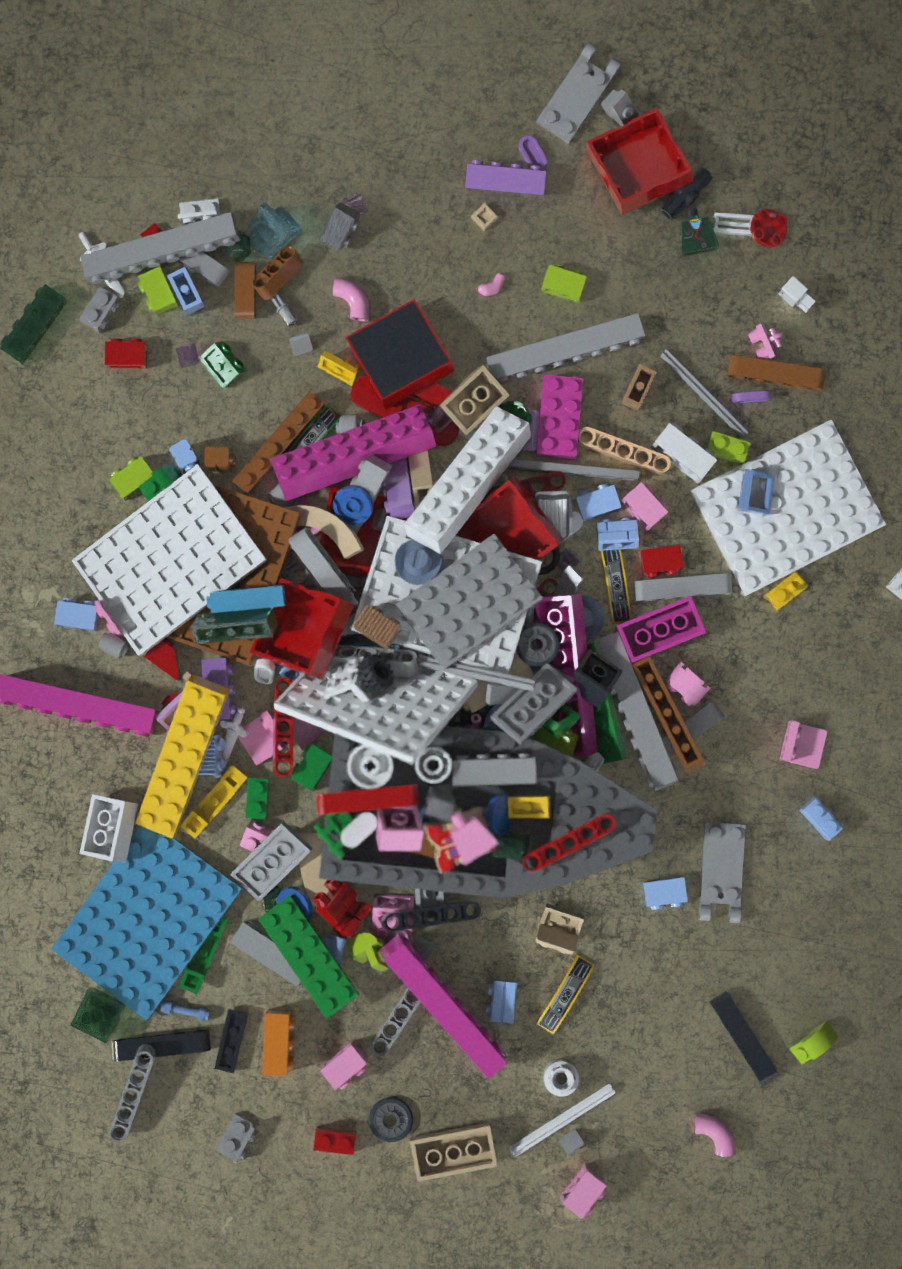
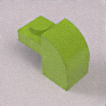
[346,933,388,972]
[789,1021,839,1064]

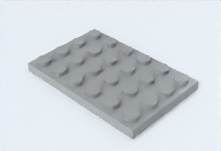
[396,534,542,670]

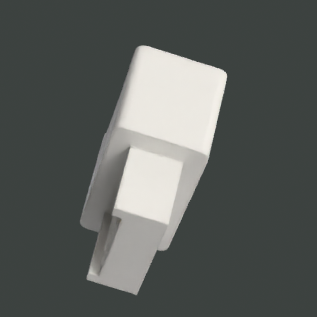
[778,275,816,313]

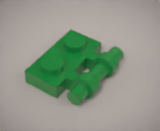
[314,812,354,859]

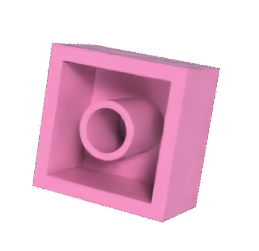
[621,482,668,532]
[374,805,424,851]
[320,1041,368,1090]
[560,1164,607,1219]

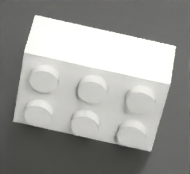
[651,423,717,483]
[80,794,138,863]

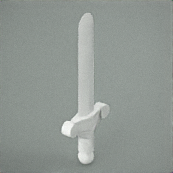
[79,232,125,298]
[213,706,249,778]

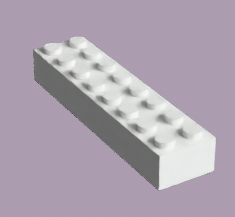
[405,406,531,554]

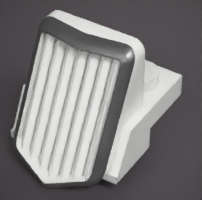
[532,491,572,539]

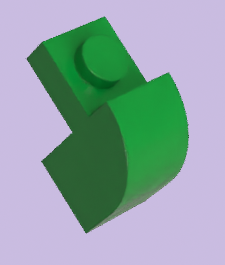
[139,464,183,501]

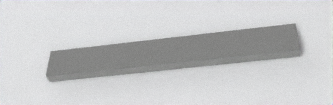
[506,459,640,481]

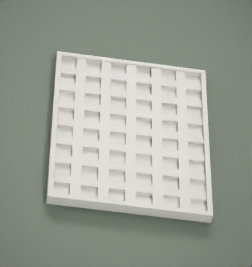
[690,420,886,597]
[72,464,267,656]
[351,516,542,673]
[274,636,478,764]

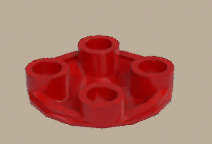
[750,209,788,248]

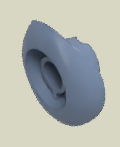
[395,540,441,585]
[582,595,604,641]

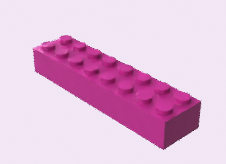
[270,404,436,501]
[535,593,597,757]
[0,674,160,737]
[380,935,507,1079]

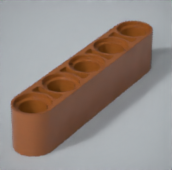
[727,355,826,391]

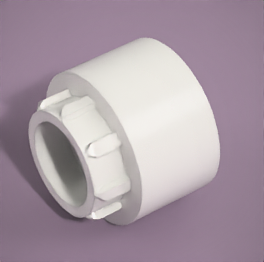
[416,747,451,783]
[543,1059,579,1097]

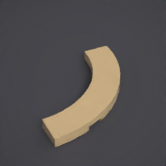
[285,505,364,559]

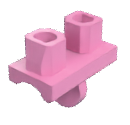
[748,324,784,360]

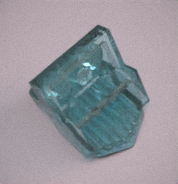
[246,202,301,260]

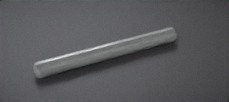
[661,348,749,438]
[418,655,536,691]

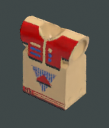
[423,806,497,873]

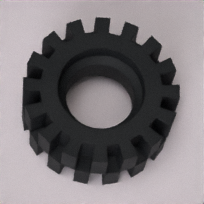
[356,654,394,694]

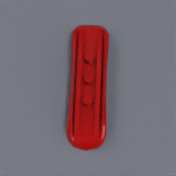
[350,376,460,446]

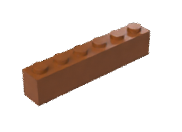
[232,390,325,496]
[632,656,705,775]

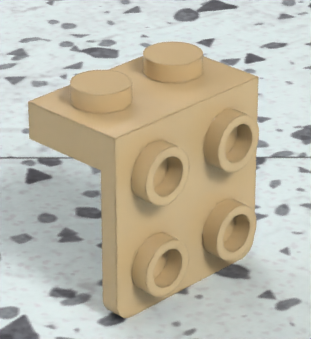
[536,903,585,955]

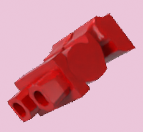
[313,879,373,937]

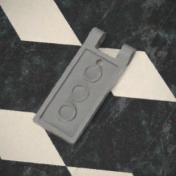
[536,42,622,144]
[699,822,746,923]

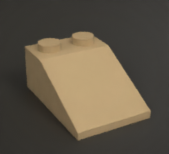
[439,366,509,435]

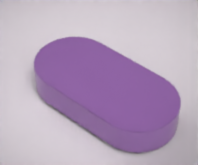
[518,135,548,171]
[732,391,772,404]

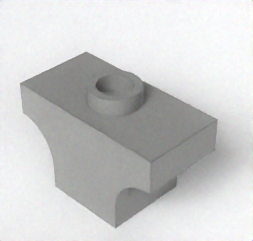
[601,89,639,126]

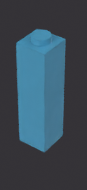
[207,585,286,613]

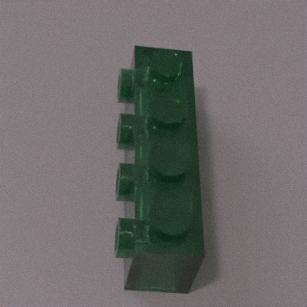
[0,284,68,365]
[191,607,278,644]

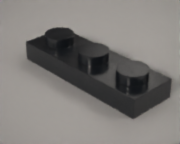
[214,1009,248,1073]

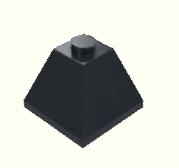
[574,649,623,708]

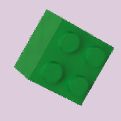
[291,744,332,791]

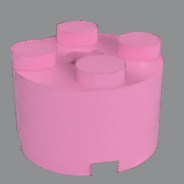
[665,662,711,707]

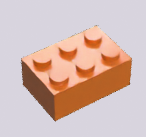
[262,1009,295,1076]

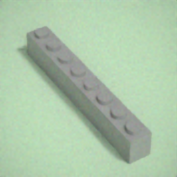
[80,212,240,284]
[486,313,645,384]
[596,632,678,791]

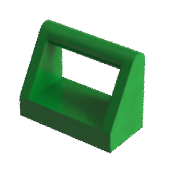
[541,704,580,740]

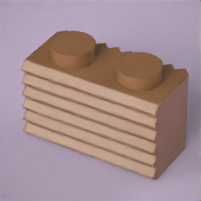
[621,364,657,411]
[353,605,401,650]

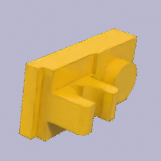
[318,350,360,386]
[765,571,808,610]
[508,796,551,818]

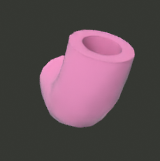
[333,277,370,322]
[695,1113,736,1157]

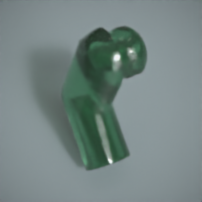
[263,885,283,912]

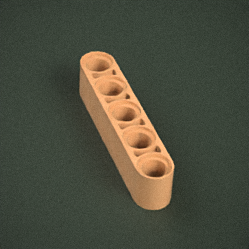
[578,427,671,475]

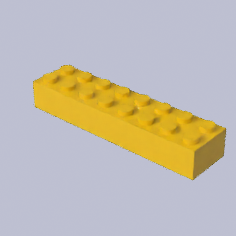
[135,674,230,839]

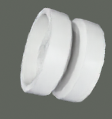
[347,744,394,789]

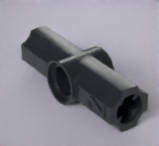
[660,166,713,221]

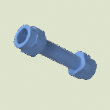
[160,1000,210,1021]

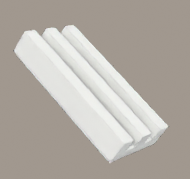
[713,212,754,236]

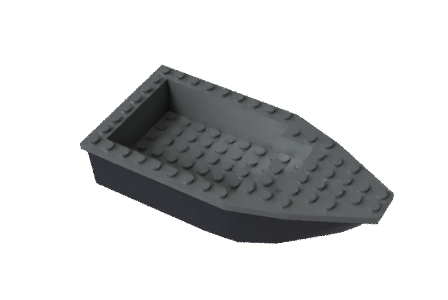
[319,726,657,898]

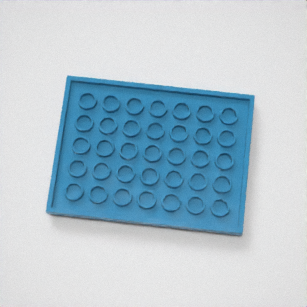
[51,826,243,1021]

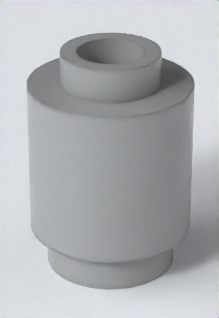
[98,633,130,659]

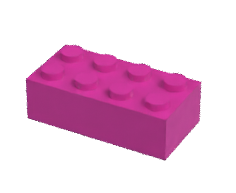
[536,375,583,460]
[615,596,706,664]

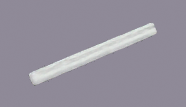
[510,1084,615,1157]

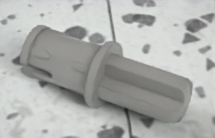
[271,291,299,327]

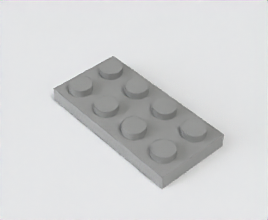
[491,663,577,745]
[230,821,313,901]

